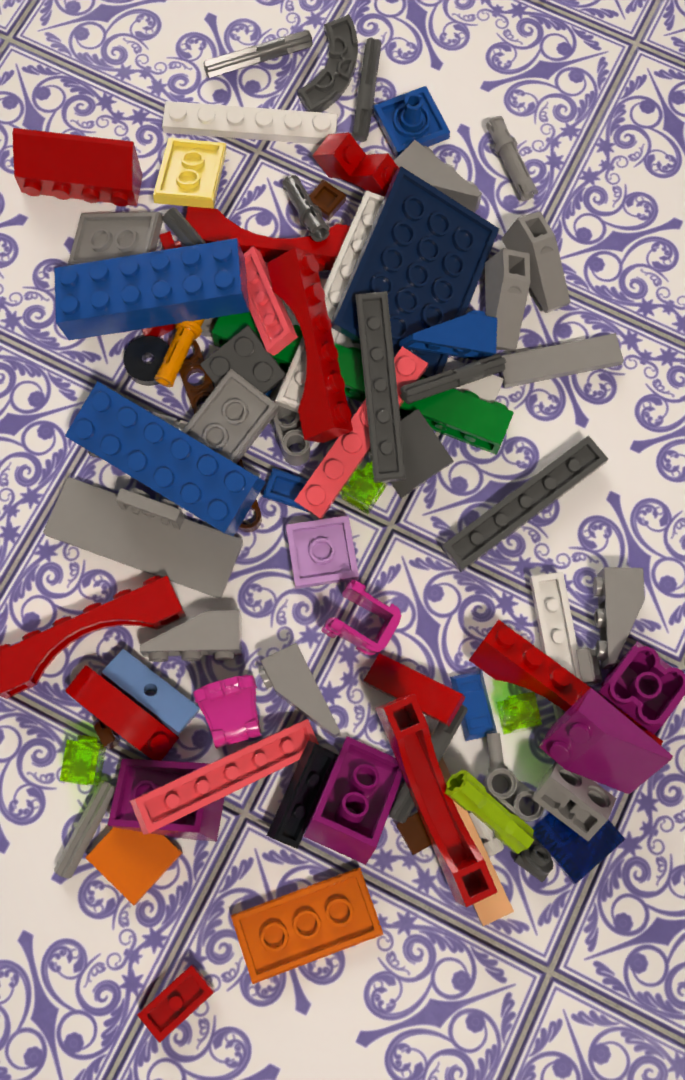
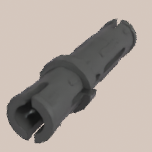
[282,175,330,242]

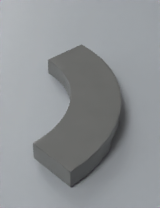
[298,14,358,113]

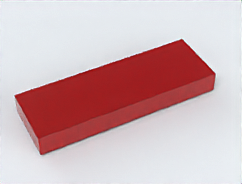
[363,653,465,727]

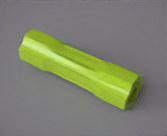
[445,769,534,854]

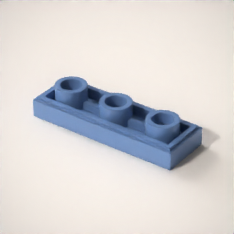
[101,649,200,736]

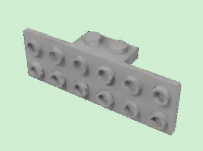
[43,477,243,599]

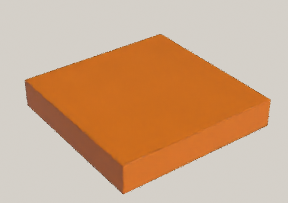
[85,827,183,905]

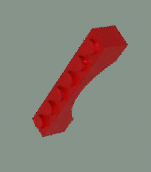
[184,206,350,272]
[267,248,353,443]
[0,575,186,699]
[469,620,663,745]
[375,694,498,907]

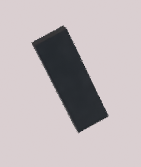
[266,741,338,849]

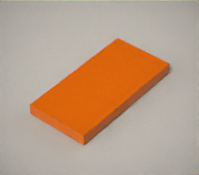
[231,867,384,984]

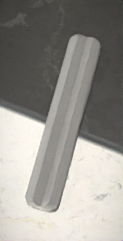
[54,781,116,879]

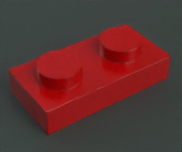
[137,964,215,1043]

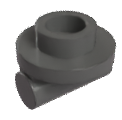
[514,844,554,882]

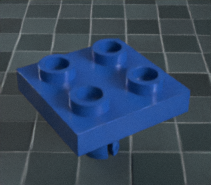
[373,86,450,158]

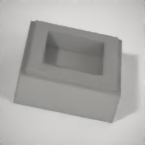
[576,648,603,685]

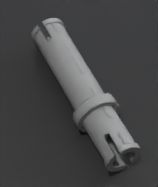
[486,116,538,201]

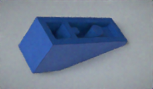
[399,310,497,360]

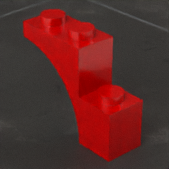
[312,132,399,197]

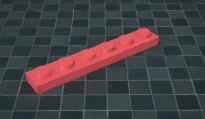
[294,346,428,519]
[130,719,319,835]

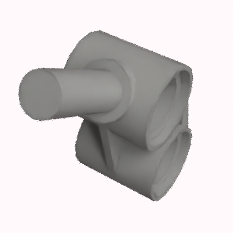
[273,406,310,466]
[483,733,544,822]

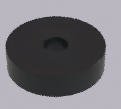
[124,336,169,386]

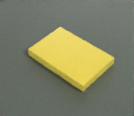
[153,138,226,209]

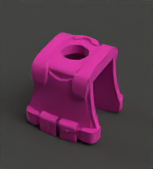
[321,579,402,656]
[193,675,262,748]

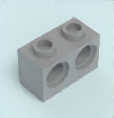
[532,762,617,841]

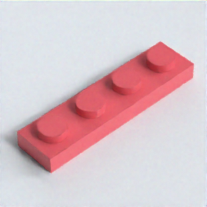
[243,246,298,356]

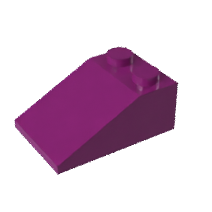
[539,688,673,794]
[303,736,403,865]
[108,758,225,842]

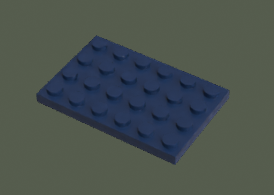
[331,166,499,378]

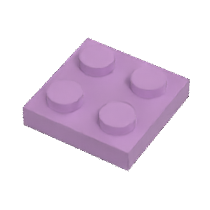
[286,515,359,589]

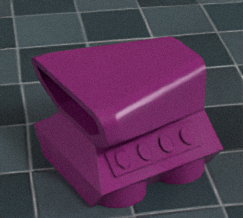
[599,641,685,734]

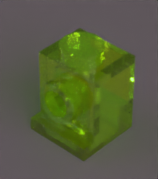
[342,461,388,515]
[496,692,542,735]

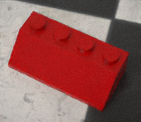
[12,128,143,207]

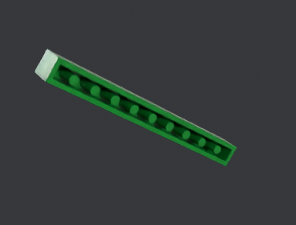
[212,310,514,455]

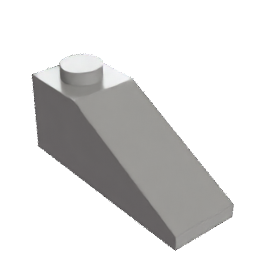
[258,643,341,738]

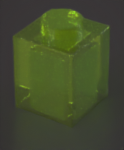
[60,735,106,786]

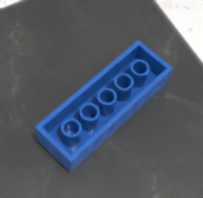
[54,238,250,340]
[65,381,266,537]

